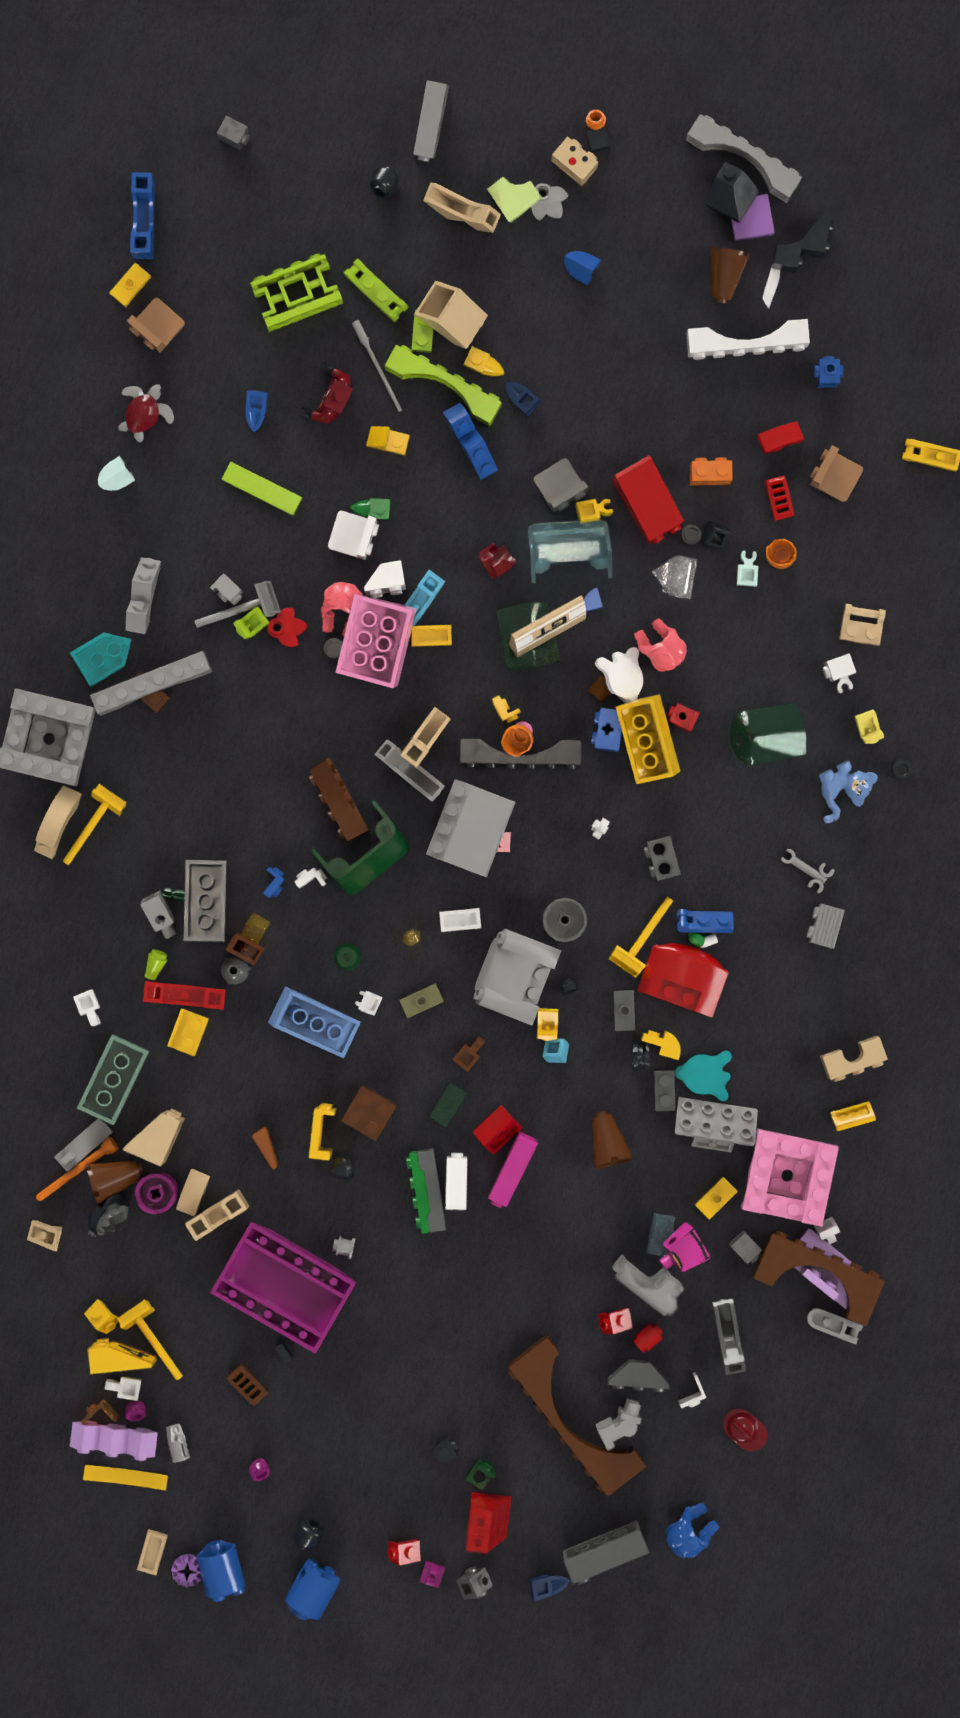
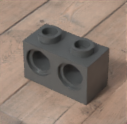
[643,836,681,881]

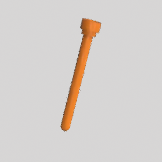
[36,1136,119,1201]

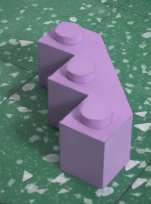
[70,1421,158,1461]

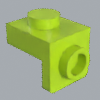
[233,607,270,639]

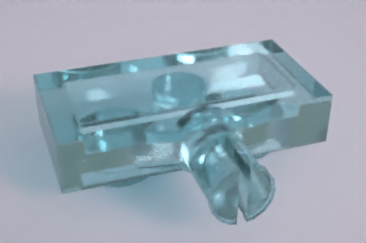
[646,1213,675,1256]

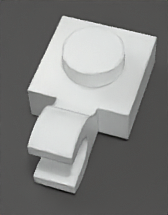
[591,818,610,840]
[73,989,101,1026]
[105,1376,142,1401]

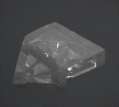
[652,555,697,599]

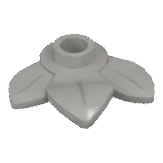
[531,183,568,221]

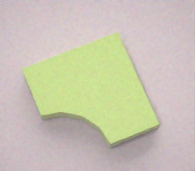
[487,177,542,223]

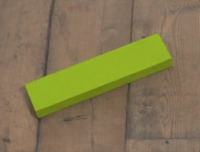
[222,461,302,516]

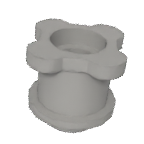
[332,1236,355,1259]

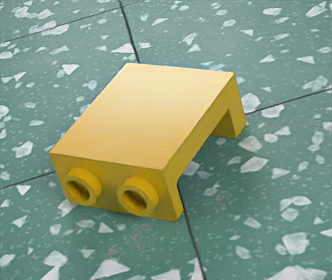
[309,1103,337,1160]

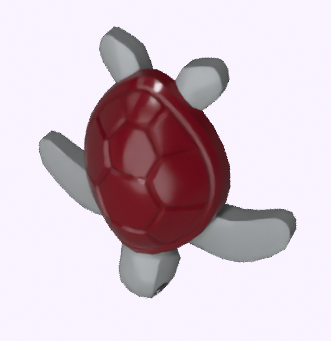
[118,385,174,443]

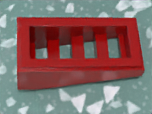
[764,475,794,521]

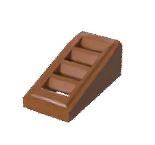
[252,1126,278,1169]

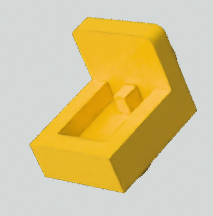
[537,1008,558,1041]
[84,1299,119,1334]

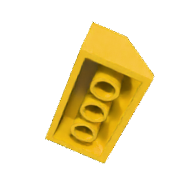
[616,694,680,784]

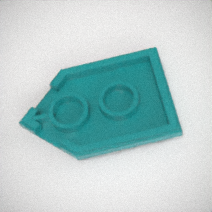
[70,632,132,687]

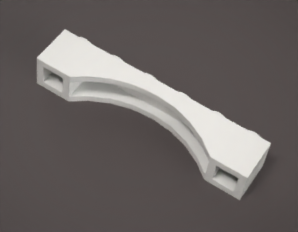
[686,319,810,360]

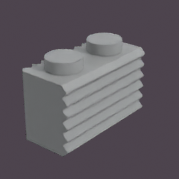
[807,904,845,949]

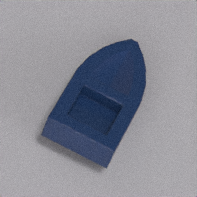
[505,382,542,416]
[529,1574,570,1601]

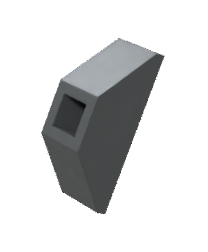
[607,1359,669,1392]

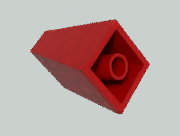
[612,455,684,544]
[466,1492,511,1553]

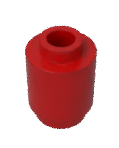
[633,1323,664,1353]

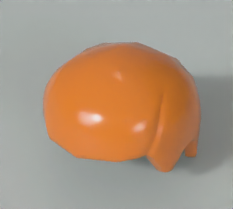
[766,539,797,569]
[501,724,534,757]

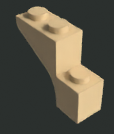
[423,182,501,233]
[400,707,451,767]

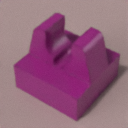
[419,1561,445,1588]

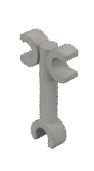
[780,849,834,893]

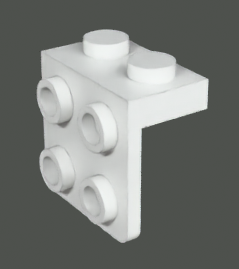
[328,511,379,560]

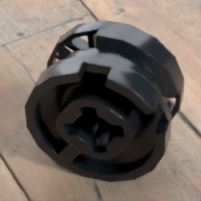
[632,1043,650,1072]

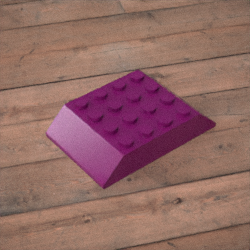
[210,1222,356,1354]

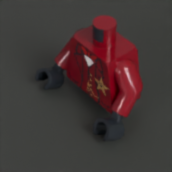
[298,362,353,423]

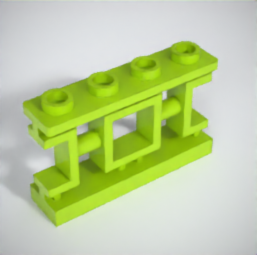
[250,254,343,332]

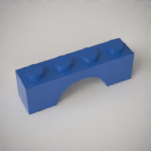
[130,172,155,259]

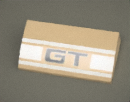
[509,596,586,657]

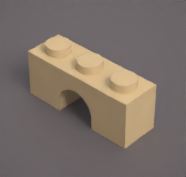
[820,1036,888,1082]
[185,1189,249,1241]

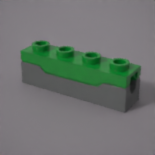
[406,1148,446,1234]

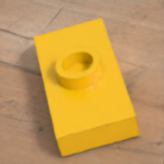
[109,263,151,307]
[411,625,452,647]
[830,1101,876,1131]
[695,1177,738,1220]

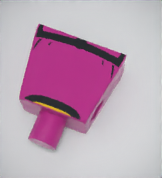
[659,1222,711,1272]

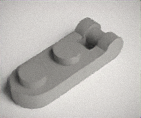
[806,1307,863,1344]

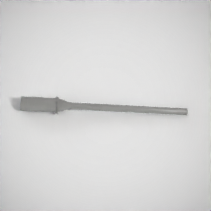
[352,320,402,412]

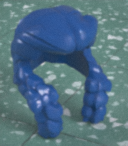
[665,1502,720,1558]

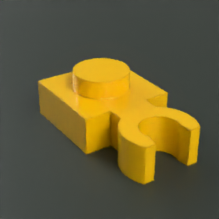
[575,499,613,524]

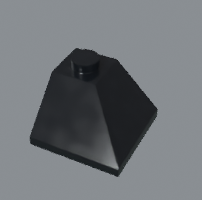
[705,162,759,223]

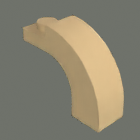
[34,786,82,859]

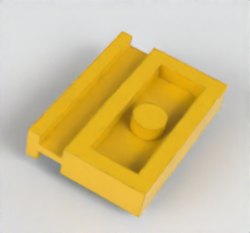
[167,1008,209,1056]

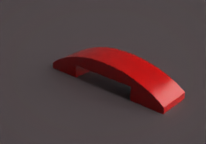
[143,981,226,1010]

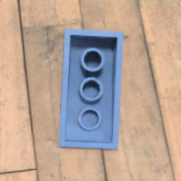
[268,986,361,1058]

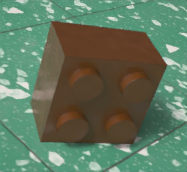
[341,1085,397,1141]

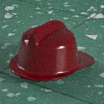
[723,1408,768,1451]

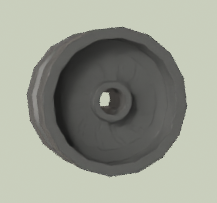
[542,898,587,942]

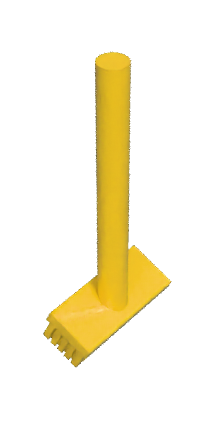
[63,784,126,865]
[609,897,673,978]
[117,1300,183,1381]

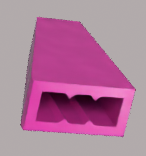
[488,1131,538,1208]

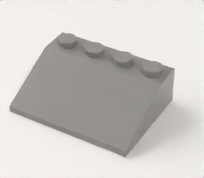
[426,779,516,878]

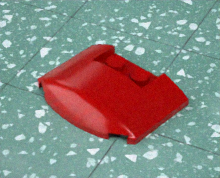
[637,943,729,1018]

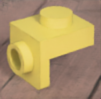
[855,710,884,744]

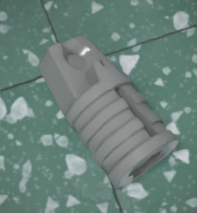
[166,1423,190,1463]

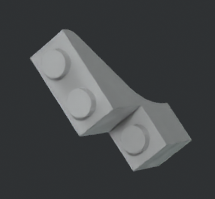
[125,557,161,634]
[374,739,445,801]

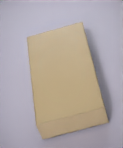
[137,1529,168,1575]

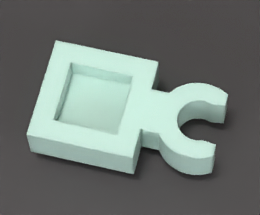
[736,551,758,587]

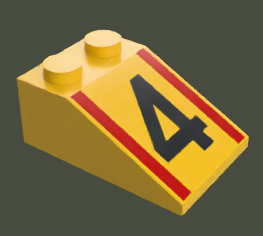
[88,1338,157,1374]

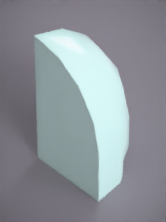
[98,456,135,491]

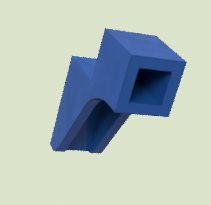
[443,403,498,480]

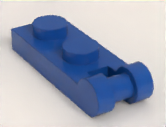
[676,909,734,933]

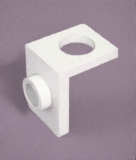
[678,1372,706,1408]

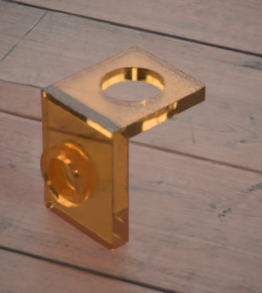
[81,1399,120,1424]

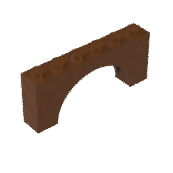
[752,1230,885,1326]

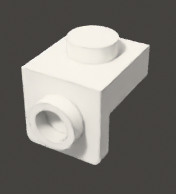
[295,868,327,888]

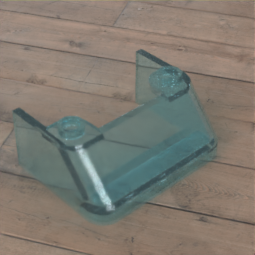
[528,520,612,583]

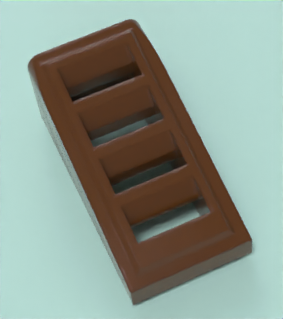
[226,1363,269,1407]

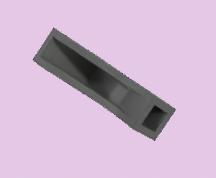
[713,1299,746,1375]

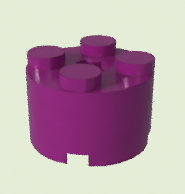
[135,1171,178,1214]

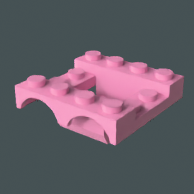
[741,1129,839,1227]

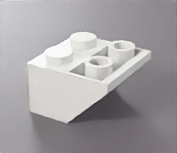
[364,560,406,598]

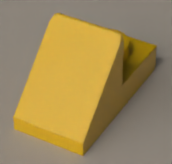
[366,426,410,456]

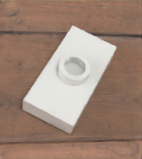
[439,908,481,932]

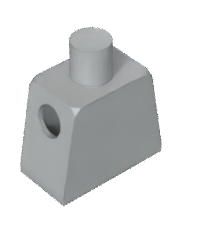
[140,890,176,939]

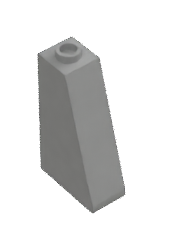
[413,80,449,162]

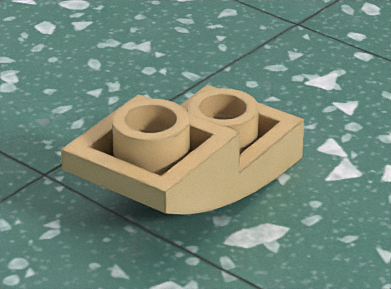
[176,1169,210,1217]

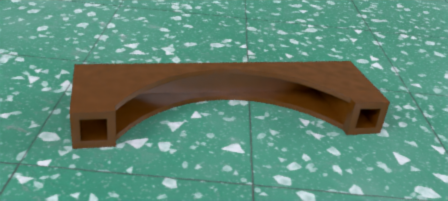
[508,1334,646,1496]

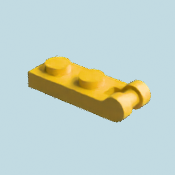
[902,439,960,472]

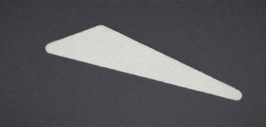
[762,267,780,308]

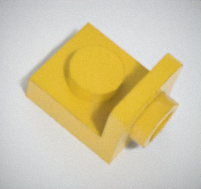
[492,696,521,723]

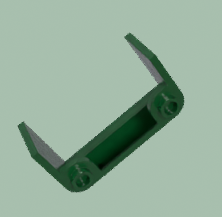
[312,800,409,894]

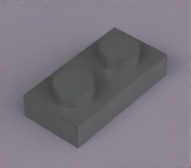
[654,1070,675,1111]

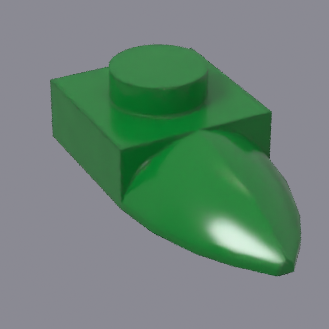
[350,498,390,520]

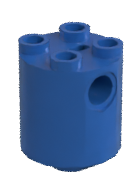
[196,1540,245,1602]
[285,1558,341,1620]

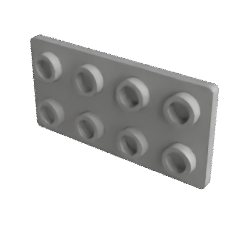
[675,1097,758,1152]

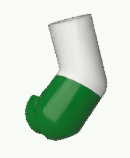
[688,932,718,948]

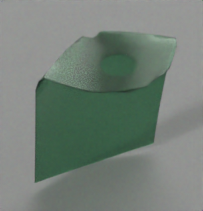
[496,602,560,670]
[730,703,806,765]

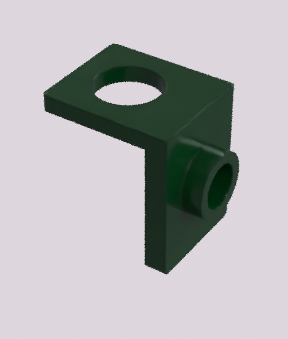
[466,1459,496,1490]

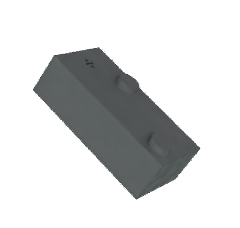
[184,860,227,942]
[563,1520,649,1584]

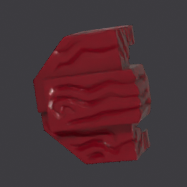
[478,543,517,579]

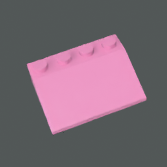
[336,594,417,688]

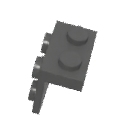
[534,458,588,512]

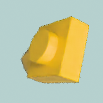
[464,346,504,376]

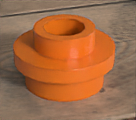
[586,110,606,130]

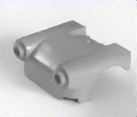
[474,929,561,1025]
[612,1254,684,1316]

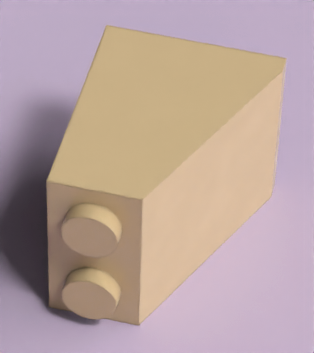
[414,281,488,349]
[124,1109,185,1166]

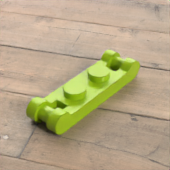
[343,259,409,322]

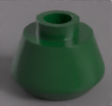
[334,943,361,971]

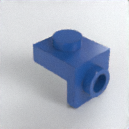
[263,866,286,898]

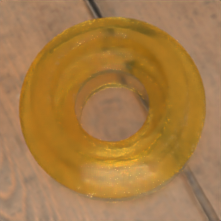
[402,929,421,947]

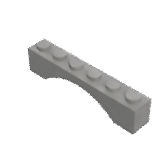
[686,114,802,203]
[90,651,212,716]

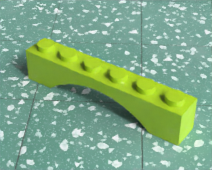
[385,345,502,427]

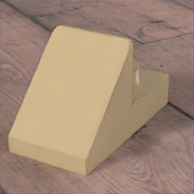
[27,1220,63,1251]

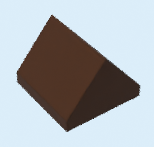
[587,675,611,703]

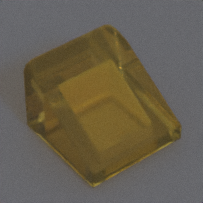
[241,913,270,944]

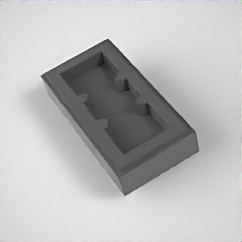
[613,990,635,1031]

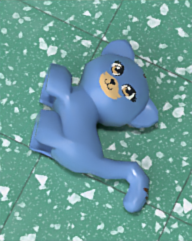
[819,761,878,824]

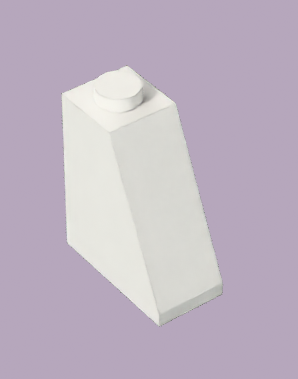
[446,1153,467,1210]

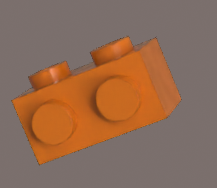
[690,457,732,485]

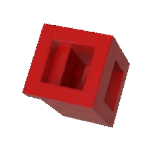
[667,703,700,733]

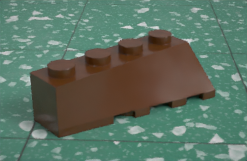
[308,758,369,842]

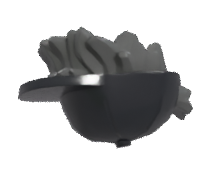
[88,1193,129,1237]

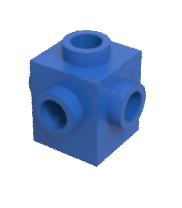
[814,356,843,388]

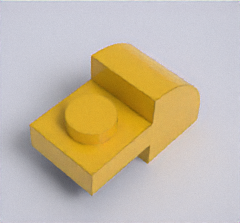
[641,1030,680,1060]

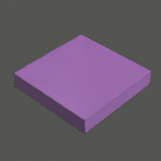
[731,194,775,241]

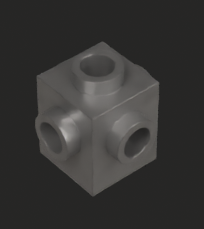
[456,1566,493,1599]

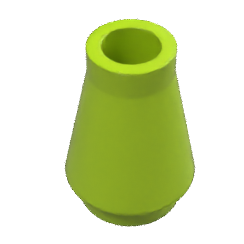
[144,949,168,980]

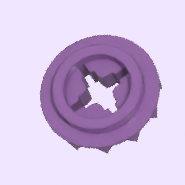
[171,1554,202,1588]

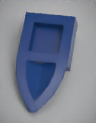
[246,390,268,432]

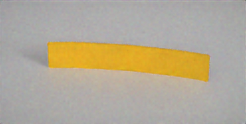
[83,1465,168,1490]

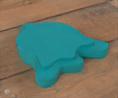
[675,1051,732,1101]

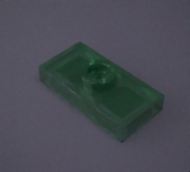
[429,1082,467,1127]

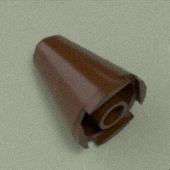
[710,247,750,304]
[592,1111,633,1169]
[85,1160,143,1204]

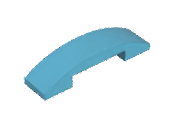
[405,569,446,626]

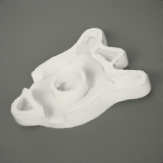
[595,647,643,704]

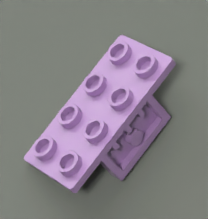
[794,1228,851,1309]

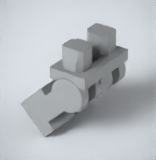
[595,1398,642,1450]

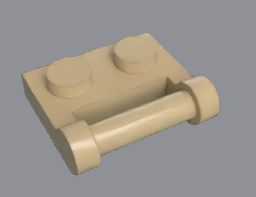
[839,604,886,646]

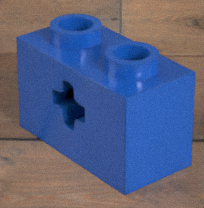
[591,708,622,752]

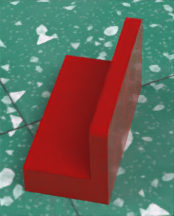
[473,1105,523,1155]

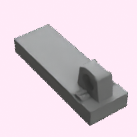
[54,1118,114,1172]

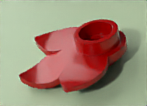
[267,608,307,647]

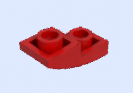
[757,421,804,454]

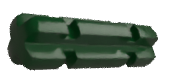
[163,888,185,902]

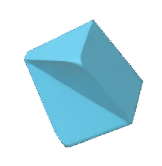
[543,1039,569,1063]

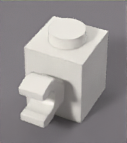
[823,653,856,694]

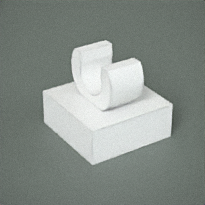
[355,991,383,1015]
[814,1217,840,1244]

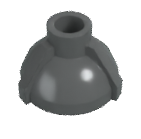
[221,956,251,985]

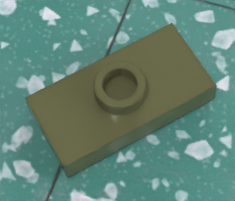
[399,983,444,1018]

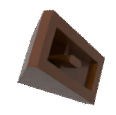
[226,932,265,966]

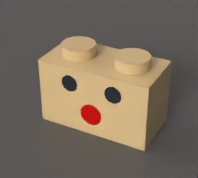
[552,137,598,186]

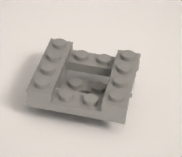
[0,688,96,787]

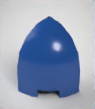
[564,251,601,285]

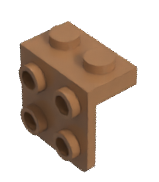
[127,298,185,353]
[810,445,863,502]

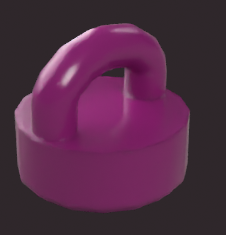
[125,1400,146,1421]
[249,1458,270,1481]

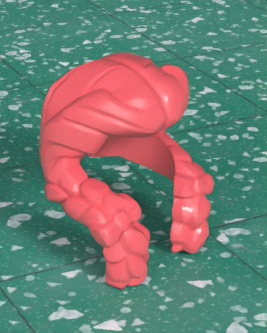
[321,582,363,636]
[634,618,687,672]

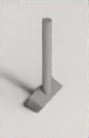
[195,581,281,628]

